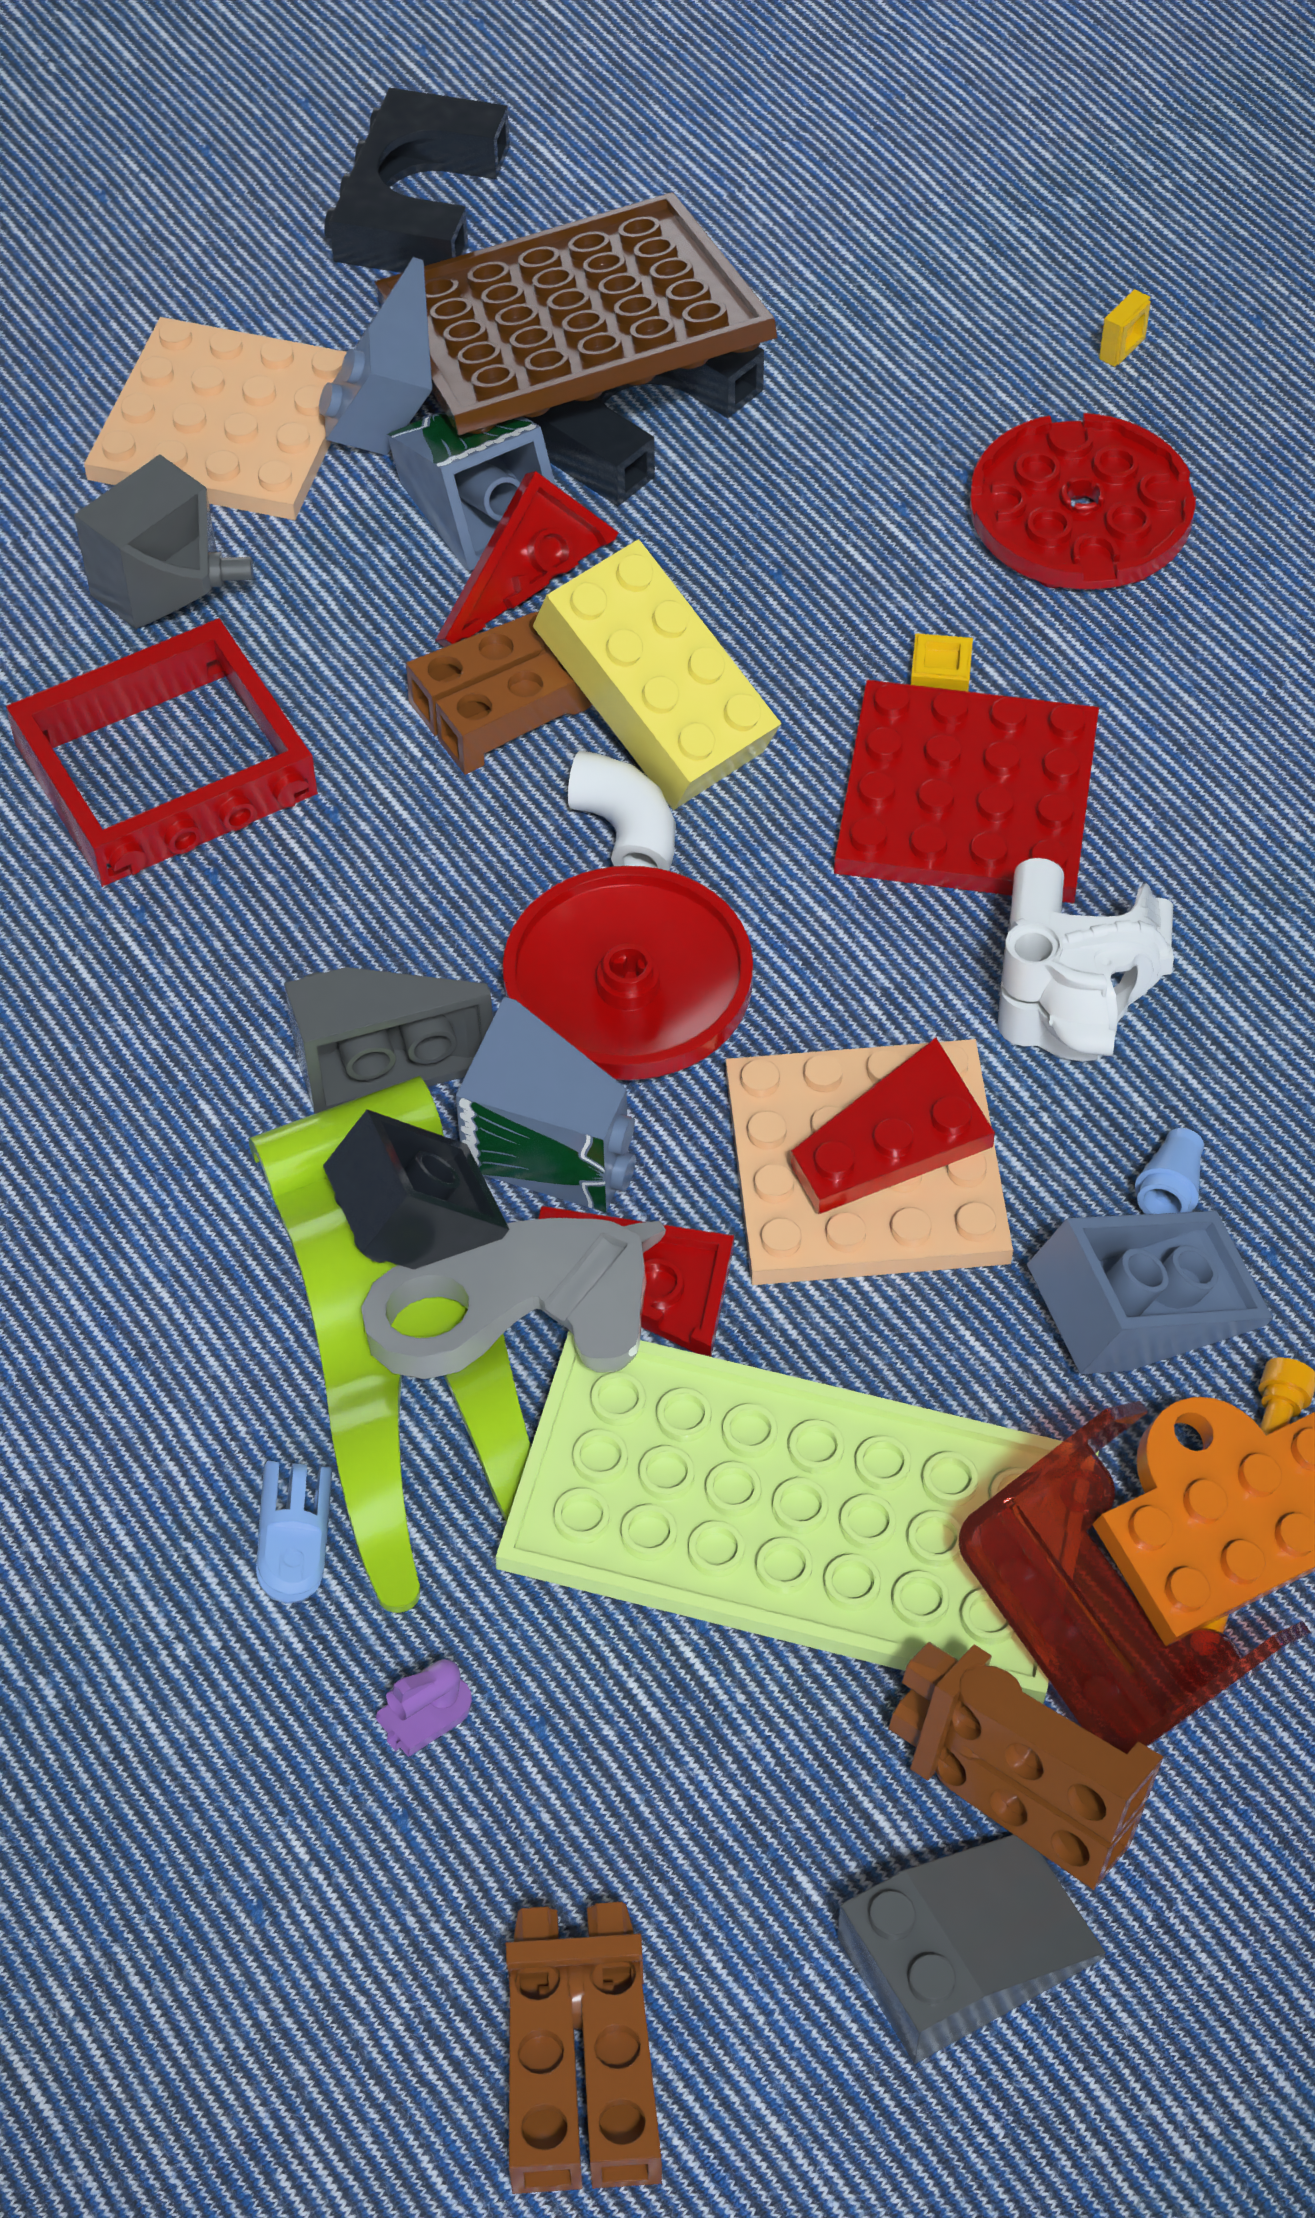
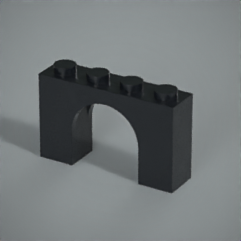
[324,87,510,273]
[525,346,764,507]

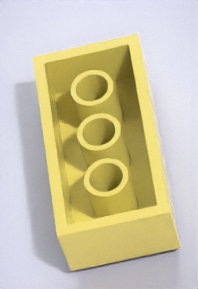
[533,539,782,810]

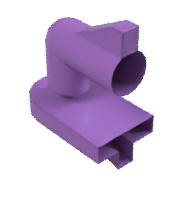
[376,1659,472,1757]

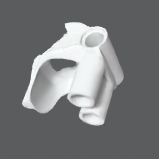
[998,858,1174,1061]

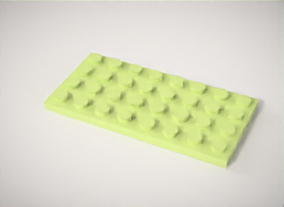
[496,1330,1099,1704]

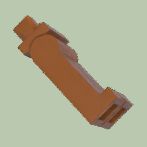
[406,611,593,775]
[888,1642,1163,1890]
[506,1902,662,2194]

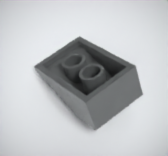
[284,967,493,1114]
[837,1835,1106,2064]

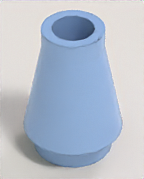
[1135,1128,1204,1214]

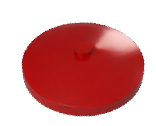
[503,866,753,1080]

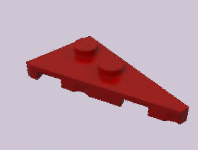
[435,471,619,647]

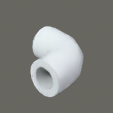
[568,751,676,871]

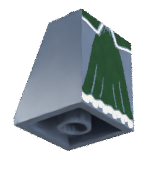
[387,411,556,571]
[456,997,636,1212]

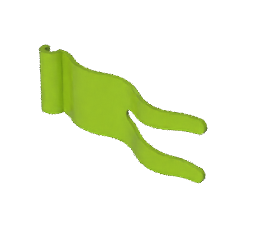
[248,1076,531,1613]

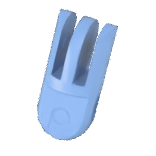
[256,1461,332,1604]

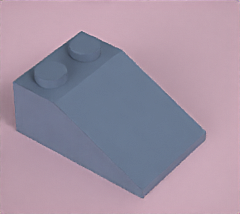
[319,257,432,455]
[1027,1211,1273,1375]

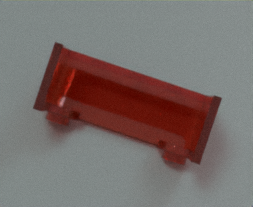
[959,1401,1311,1754]

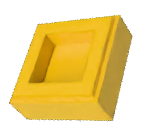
[1099,289,1151,367]
[911,633,973,691]

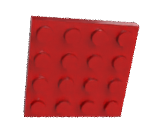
[834,680,1099,903]

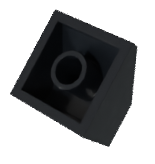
[323,1109,510,1270]

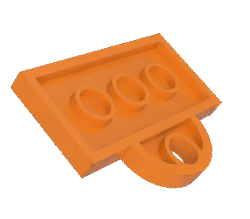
[1092,1397,1315,1646]

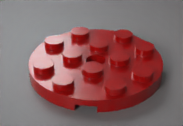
[970,413,1196,589]

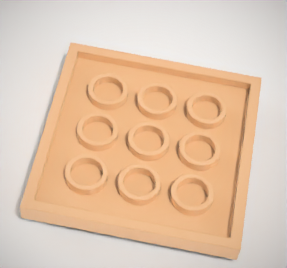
[84,317,347,520]
[726,1039,1013,1285]

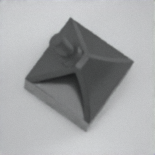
[74,454,253,629]

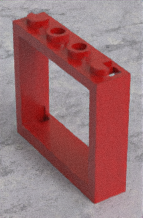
[6,618,318,887]

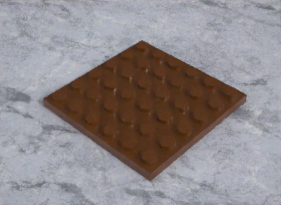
[374,192,778,435]

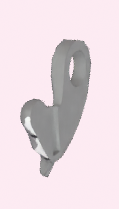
[361,1218,666,1379]

